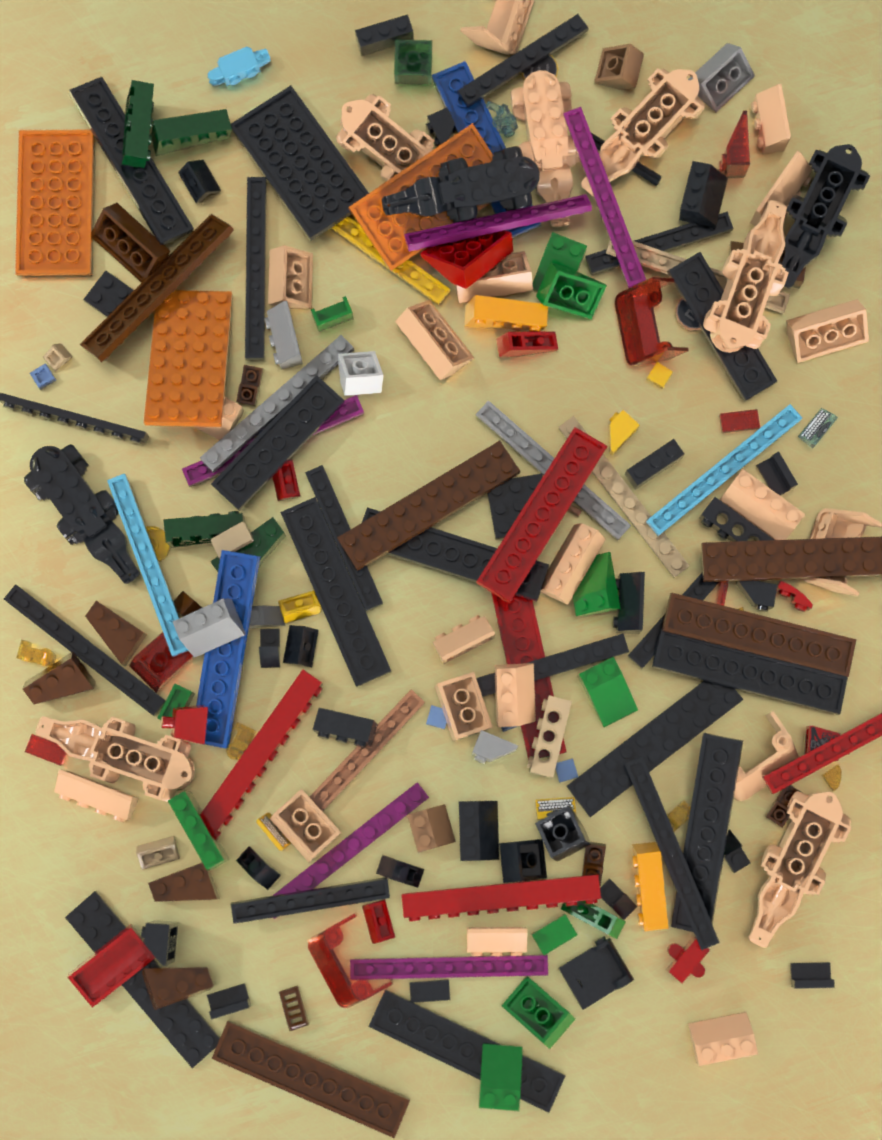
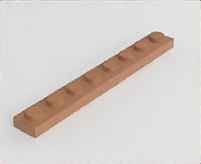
[310,689,425,812]

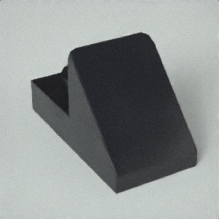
[259,629,280,668]
[724,829,751,873]
[600,878,637,920]

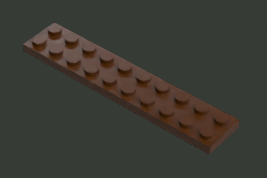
[80,214,234,363]
[337,441,520,571]
[701,536,882,582]
[662,593,857,677]
[211,1020,410,1139]

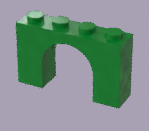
[168,791,229,870]

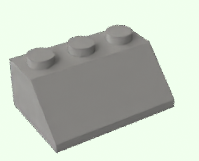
[688,43,755,112]
[265,301,303,369]
[173,599,246,657]
[472,730,518,764]

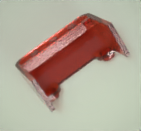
[615,277,689,366]
[308,912,394,1008]

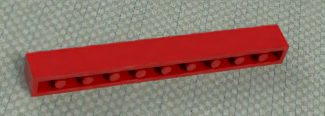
[200,669,323,841]
[402,874,601,921]

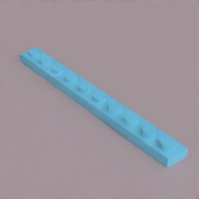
[646,404,802,536]
[107,473,188,657]

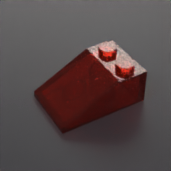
[718,110,750,178]
[129,632,193,693]

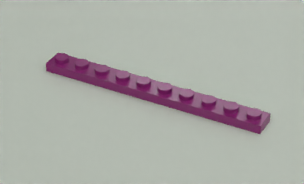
[563,107,646,288]
[404,194,592,251]
[182,395,364,487]
[272,782,429,919]
[350,955,548,980]

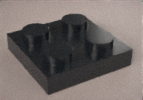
[83,270,134,317]

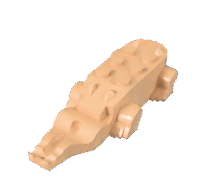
[581,68,705,196]
[511,70,580,227]
[336,94,435,182]
[703,200,789,353]
[36,716,195,802]
[748,791,851,947]

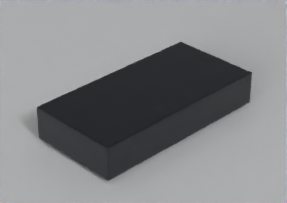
[409,979,450,1003]

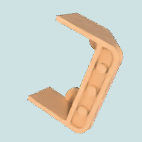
[460,0,534,55]
[802,508,882,596]
[734,711,799,801]

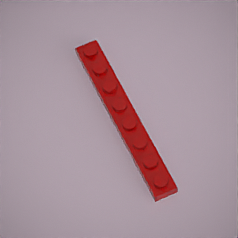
[763,713,882,794]

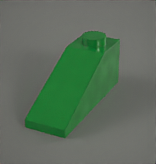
[561,900,626,939]

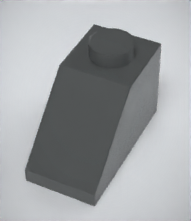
[249,605,286,629]

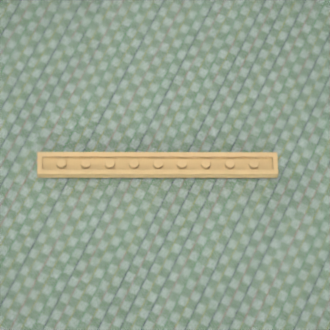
[606,241,790,314]
[558,416,689,578]

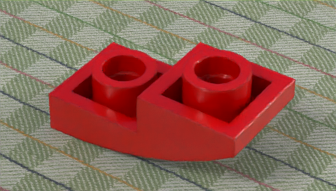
[777,580,813,612]

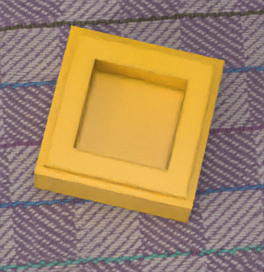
[647,362,673,389]

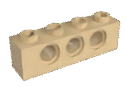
[527,695,572,778]

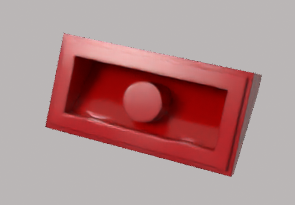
[273,460,300,501]
[362,899,395,944]

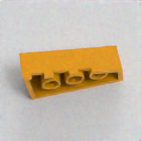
[464,295,548,332]
[632,842,668,931]

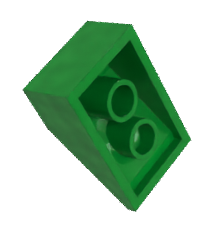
[532,232,587,292]
[536,262,607,319]
[573,552,621,616]
[578,657,638,727]
[502,976,575,1049]
[479,1043,523,1111]

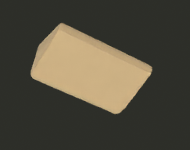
[211,521,254,559]
[136,836,180,870]

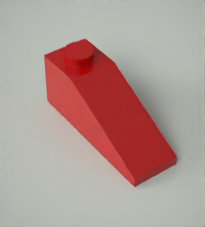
[496,331,558,357]

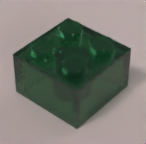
[394,40,433,85]

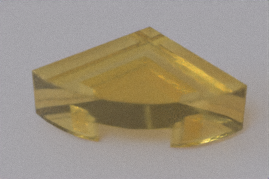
[821,764,842,791]

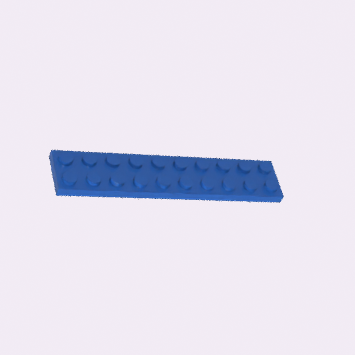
[432,61,541,238]
[196,550,260,749]

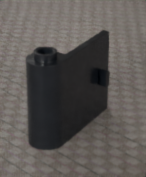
[558,936,634,1010]

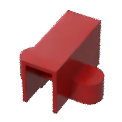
[666,937,710,983]

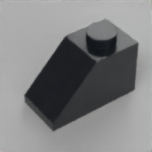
[736,580,778,612]

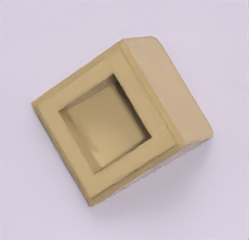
[43,343,72,371]

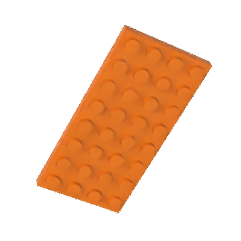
[348,123,494,271]
[15,130,94,276]
[144,290,232,427]

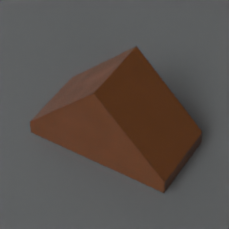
[173,591,202,617]

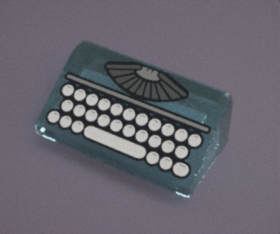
[798,408,838,449]

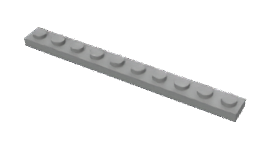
[200,335,354,473]
[476,400,631,540]

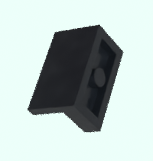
[178,160,221,203]
[756,452,798,496]
[283,625,319,668]
[790,962,835,989]
[207,983,251,1020]

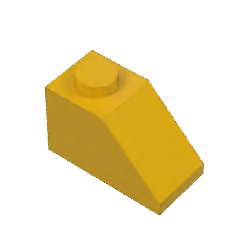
[609,410,640,456]

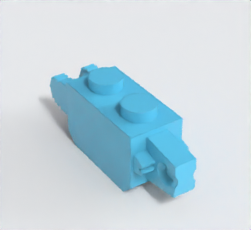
[208,47,271,86]

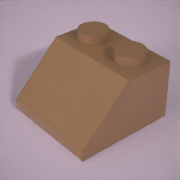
[594,44,644,90]
[407,804,456,853]

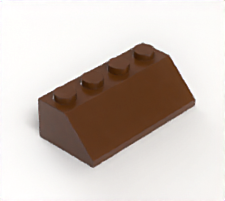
[92,203,171,283]

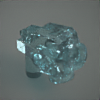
[486,101,518,137]

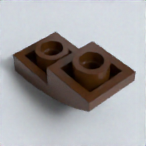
[236,365,264,405]
[766,785,803,828]
[582,842,606,886]

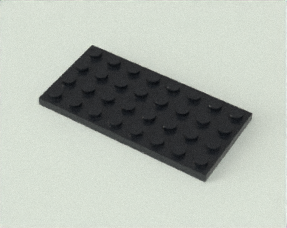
[231,85,369,241]

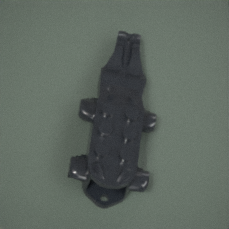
[781,144,870,289]
[381,146,540,223]
[24,444,140,584]

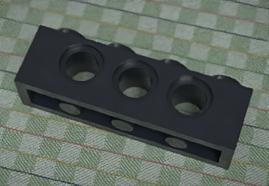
[699,497,774,542]

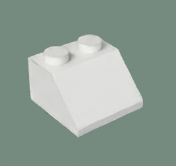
[338,351,383,396]

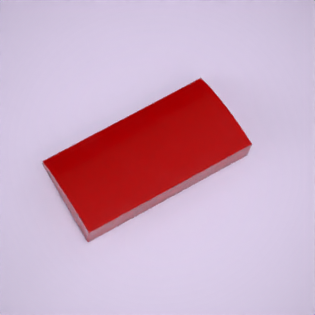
[67,924,155,1008]

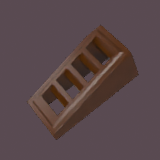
[279,986,309,1031]

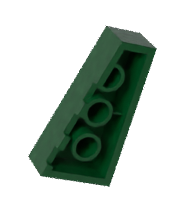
[122,80,154,168]
[151,109,232,156]
[163,511,245,548]
[210,517,286,572]

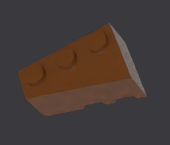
[85,601,147,666]
[23,652,95,704]
[148,863,220,902]
[141,967,214,1010]

